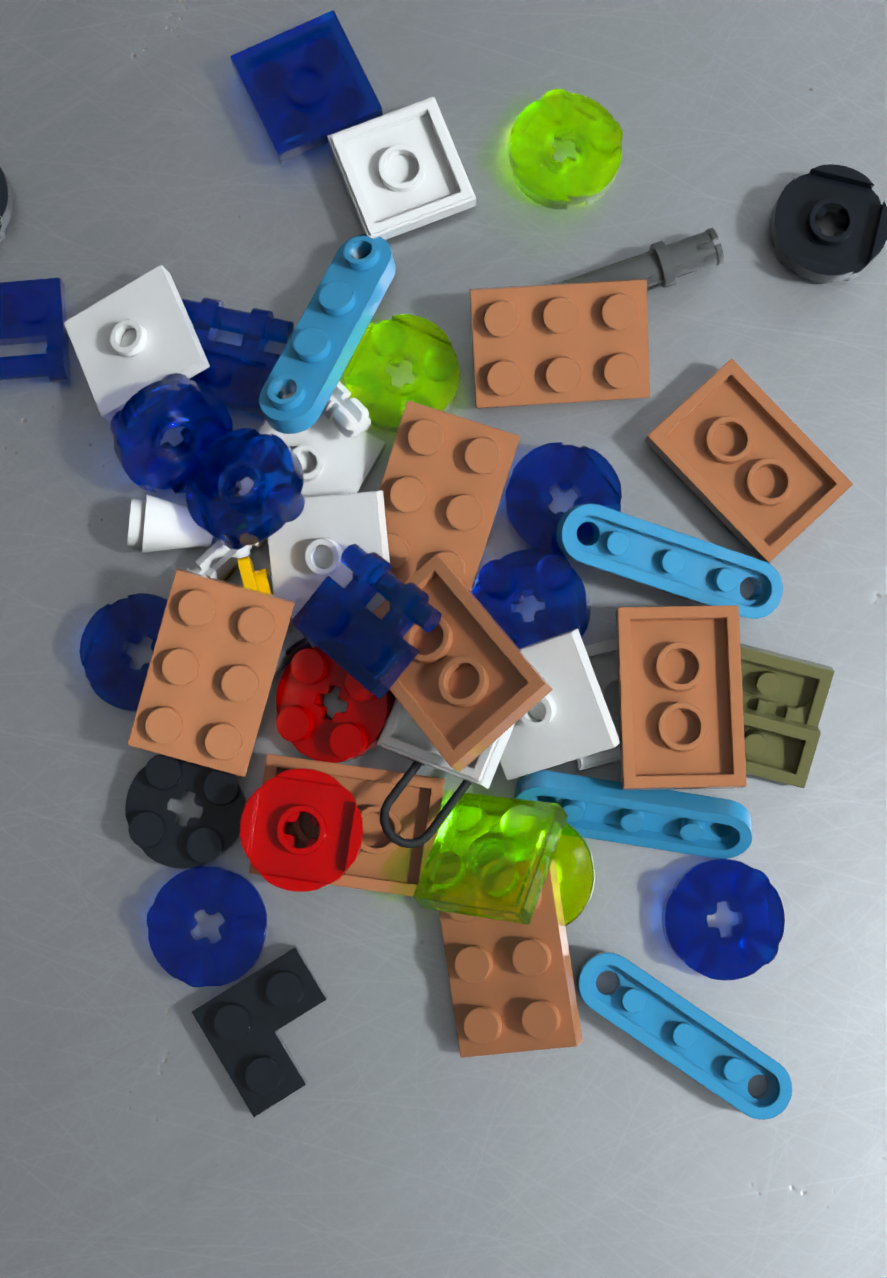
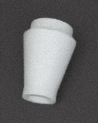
[127,495,214,553]

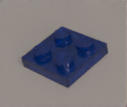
[230,10,383,164]

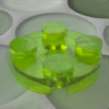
[508,89,623,209]
[344,314,460,433]

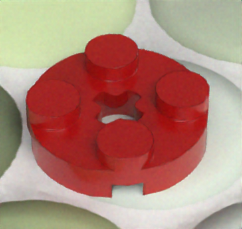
[276,643,395,763]
[240,768,364,892]

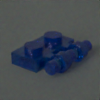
[164,297,294,415]
[290,544,442,699]

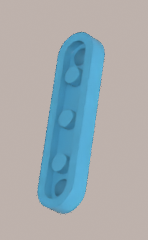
[259,234,396,434]
[556,504,783,619]
[513,770,752,859]
[577,952,792,1120]

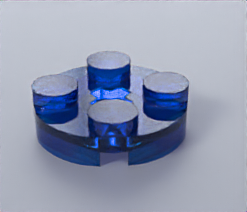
[110,373,233,494]
[186,428,305,550]
[504,442,622,562]
[473,549,591,649]
[79,593,168,713]
[662,859,785,981]
[146,867,269,988]

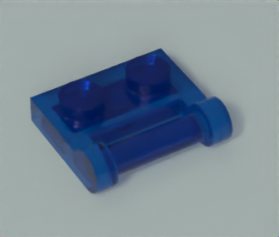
[0,278,70,382]

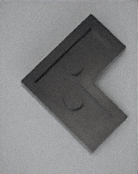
[192,946,328,1117]

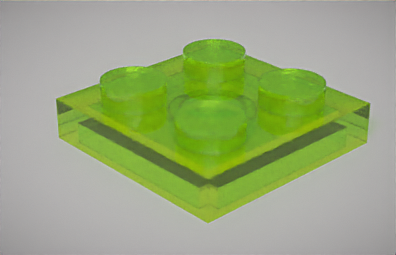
[413,793,568,925]

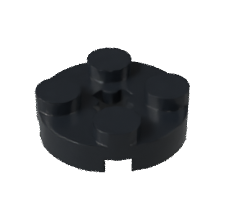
[771,164,887,283]
[125,754,247,869]

